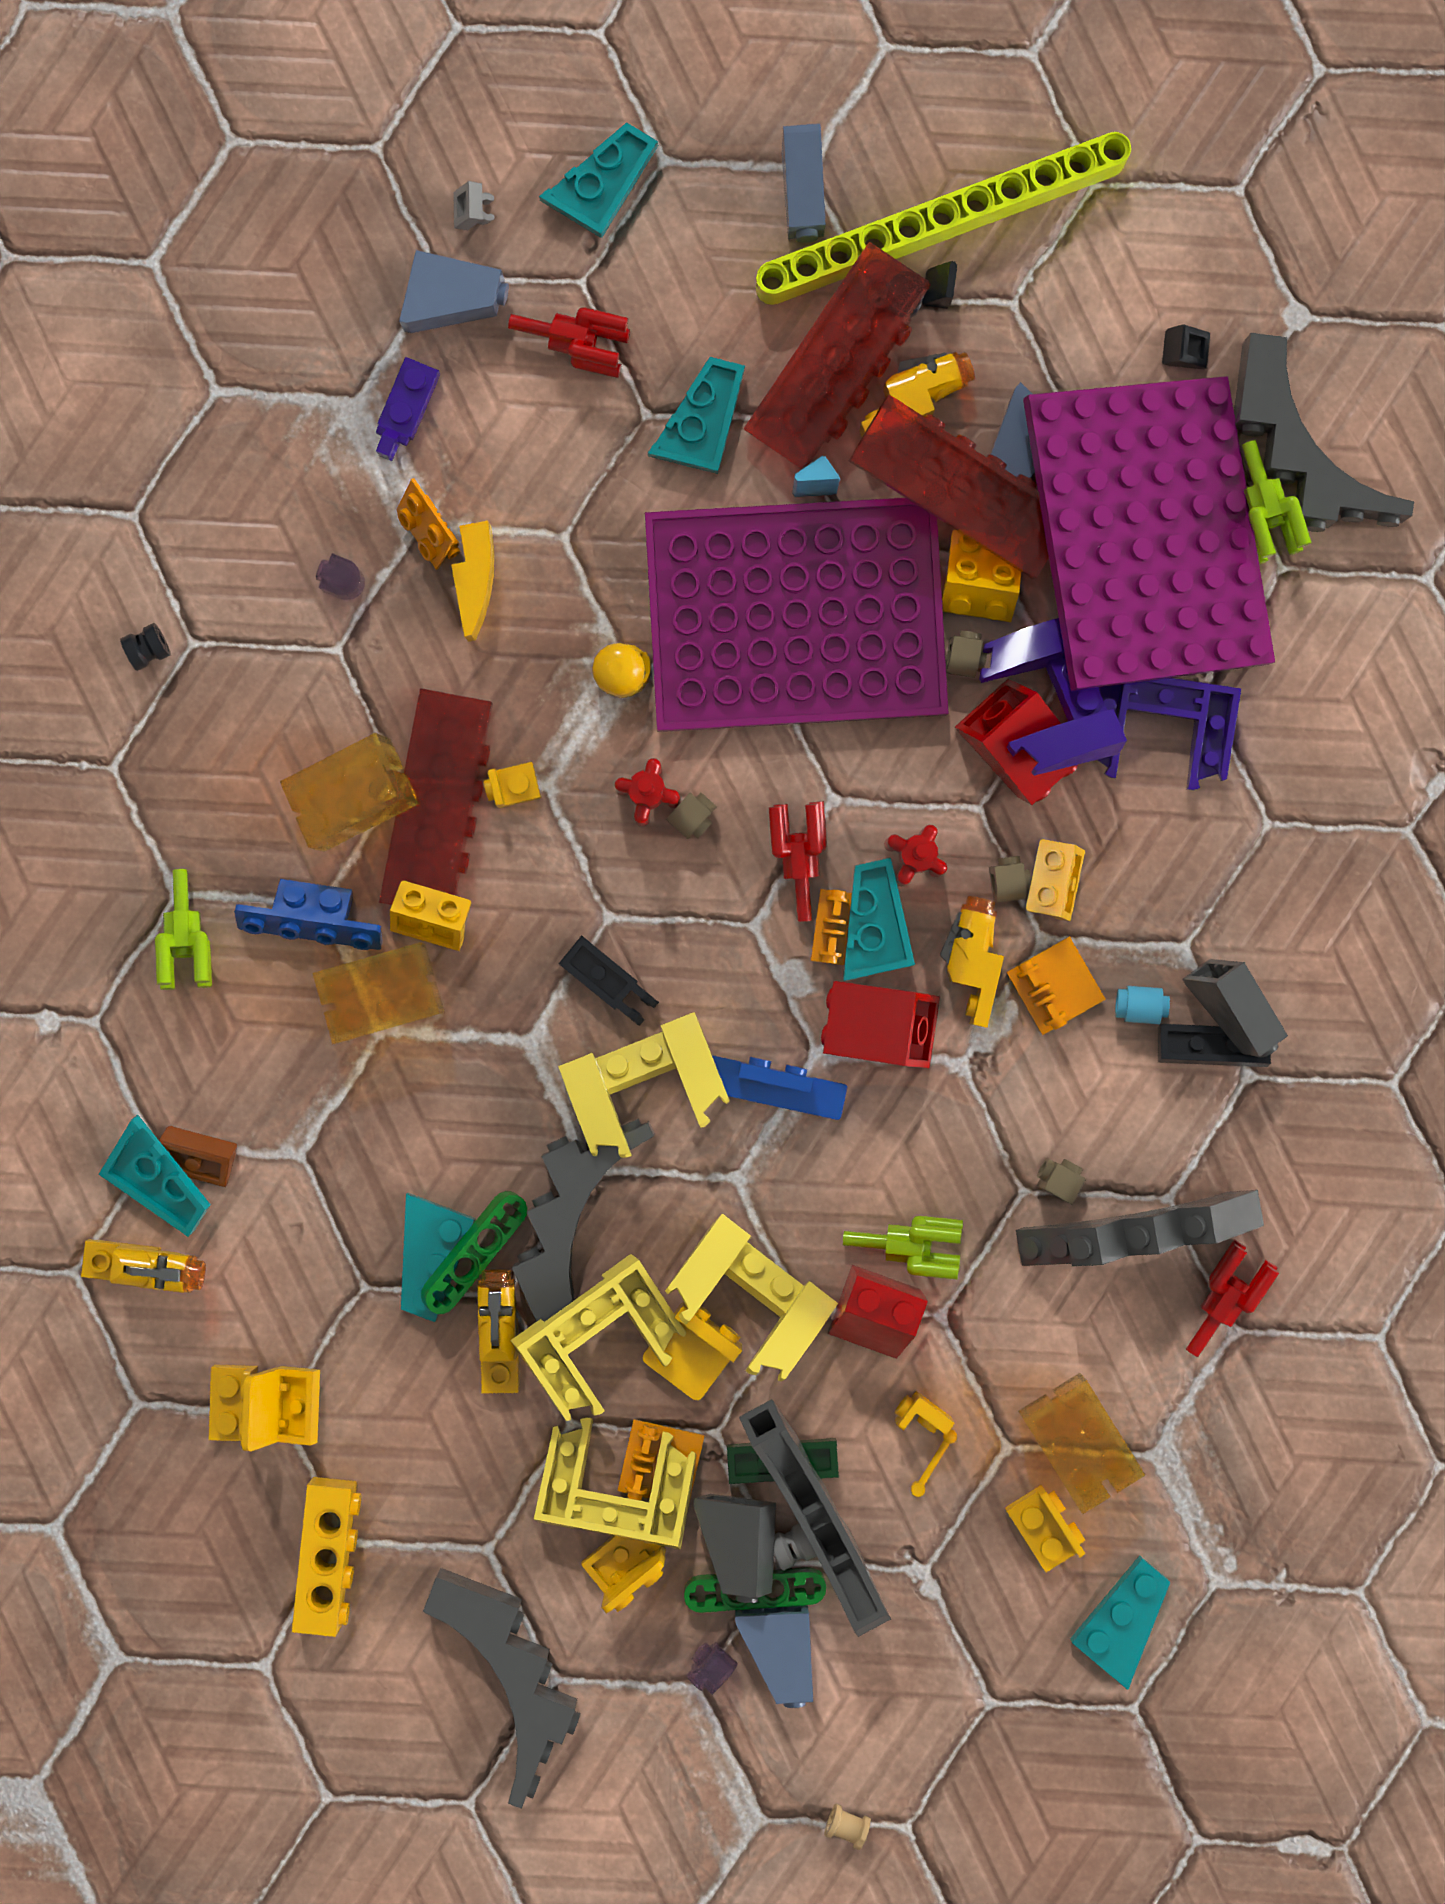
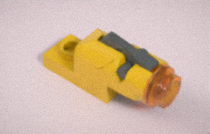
[859,352,975,444]
[940,896,1004,1028]
[81,1239,206,1293]
[478,1269,519,1394]

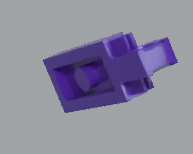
[376,357,440,461]

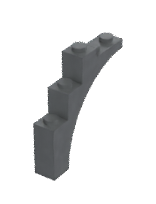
[1234,333,1414,532]
[512,1118,655,1322]
[1016,1190,1264,1266]
[739,1399,891,1637]
[423,1568,581,1809]

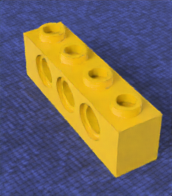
[292,1477,362,1637]

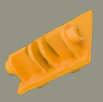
[396,478,461,570]
[811,889,852,965]
[1006,936,1106,1035]
[617,1419,705,1503]

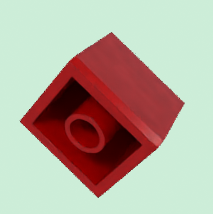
[955,679,1078,805]
[821,981,940,1068]
[828,1265,928,1359]

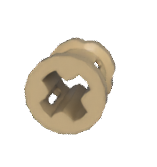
[824,1804,871,1850]

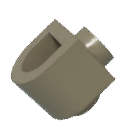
[946,631,987,678]
[666,793,717,839]
[989,856,1032,903]
[1037,1158,1086,1205]

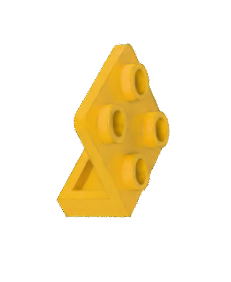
[942,529,1024,622]
[643,1301,742,1400]
[239,1366,320,1451]
[581,1535,666,1614]

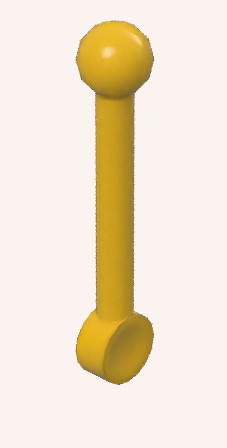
[911,1429,957,1497]

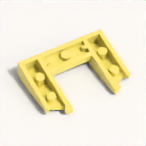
[558,1012,730,1158]
[665,1214,838,1381]
[510,1254,686,1421]
[534,1417,696,1549]

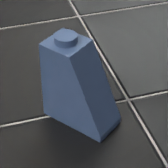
[781,124,826,243]
[399,250,509,333]
[981,382,1035,503]
[735,1605,813,1708]

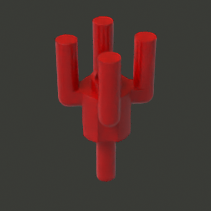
[508,307,630,378]
[615,758,681,827]
[769,801,827,922]
[884,825,947,887]
[1186,1239,1279,1357]

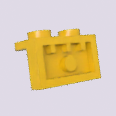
[1026,839,1085,922]
[390,881,471,951]
[209,1365,258,1445]
[1005,1484,1086,1573]

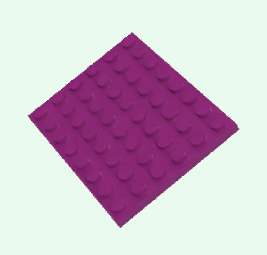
[1023,376,1275,691]
[645,496,949,732]

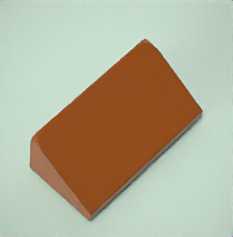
[159,1126,237,1188]

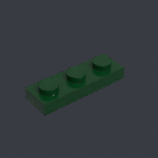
[727,1438,839,1484]

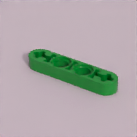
[421,1191,528,1314]
[684,1567,827,1613]

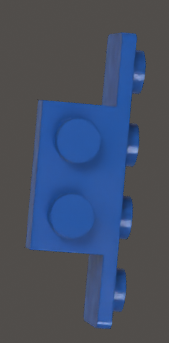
[234,879,383,950]
[712,1055,847,1120]

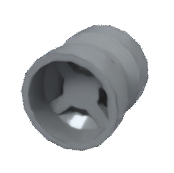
[774,1523,817,1571]

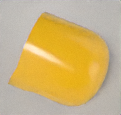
[592,643,652,698]

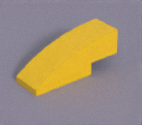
[451,520,494,642]

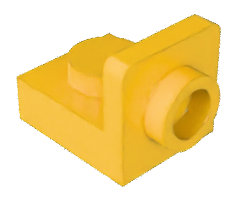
[484,762,542,808]
[894,1391,955,1435]

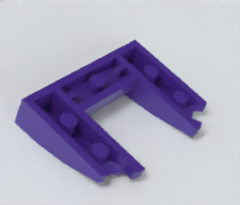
[979,618,1127,776]
[1098,678,1241,790]

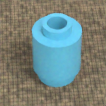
[1115,986,1170,1025]

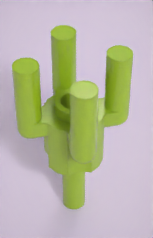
[1242,440,1312,564]
[155,869,212,990]
[843,1216,963,1280]

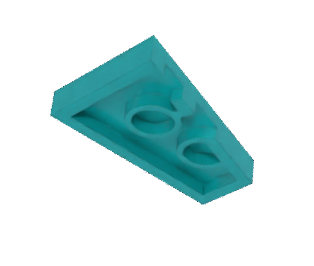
[539,122,658,238]
[648,357,745,474]
[843,858,915,981]
[99,1115,211,1237]
[401,1193,476,1322]
[1070,1555,1170,1690]

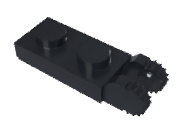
[558,935,659,1026]

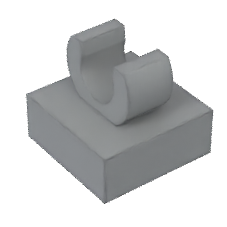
[454,181,495,230]

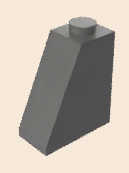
[1182,959,1288,1057]
[694,1494,776,1603]

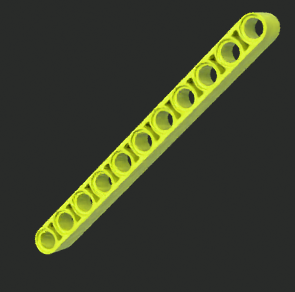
[756,132,1131,305]

